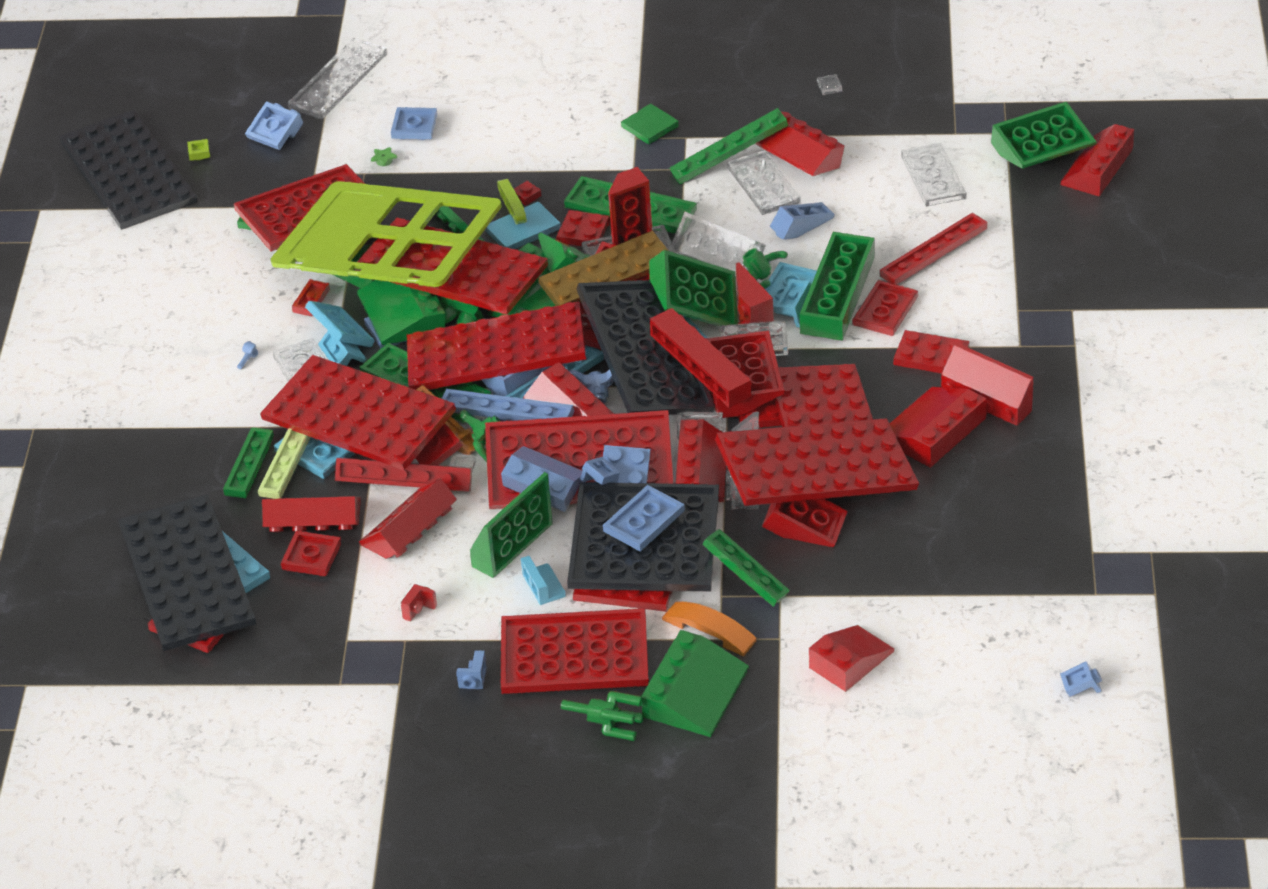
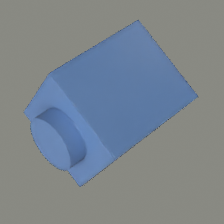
[770,202,835,240]

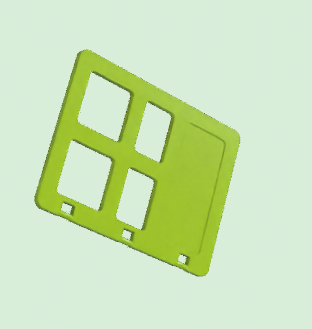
[270,181,502,287]

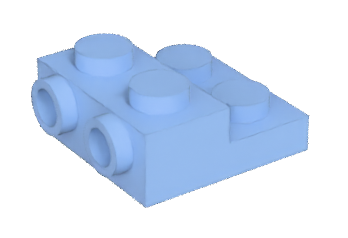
[245,102,304,150]

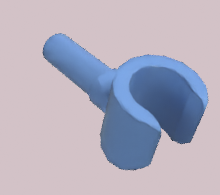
[237,341,258,369]

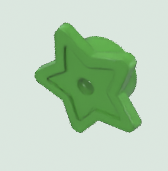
[371,147,397,166]

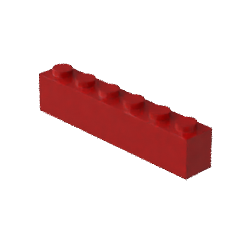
[650,308,752,408]

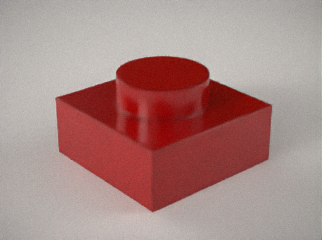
[514,181,541,206]

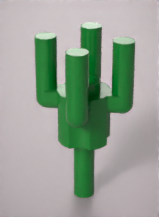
[561,691,644,741]

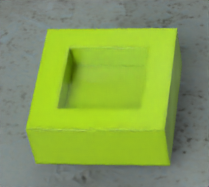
[187,139,210,161]

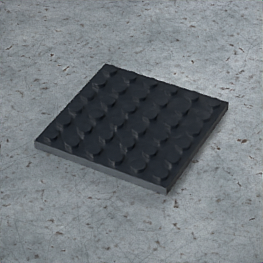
[567,482,719,592]

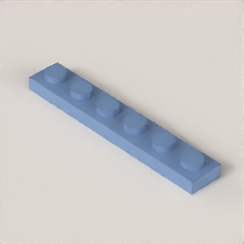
[442,389,574,421]

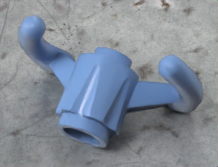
[568,369,614,404]

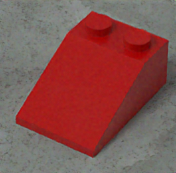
[735,262,774,334]
[762,499,847,547]
[809,625,894,692]

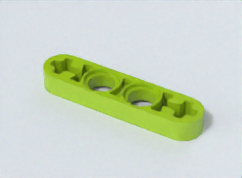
[497,179,527,225]

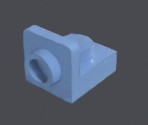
[580,457,620,485]
[456,651,487,689]
[1060,661,1102,697]

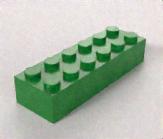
[800,231,875,341]

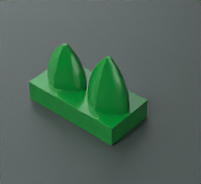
[439,296,484,325]

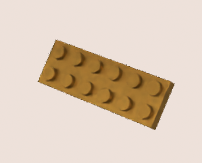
[539,231,669,306]

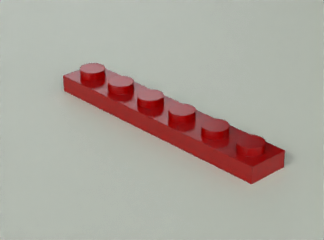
[879,212,988,285]
[335,457,472,492]

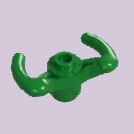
[742,248,788,289]
[459,410,501,462]

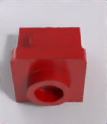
[401,584,437,622]

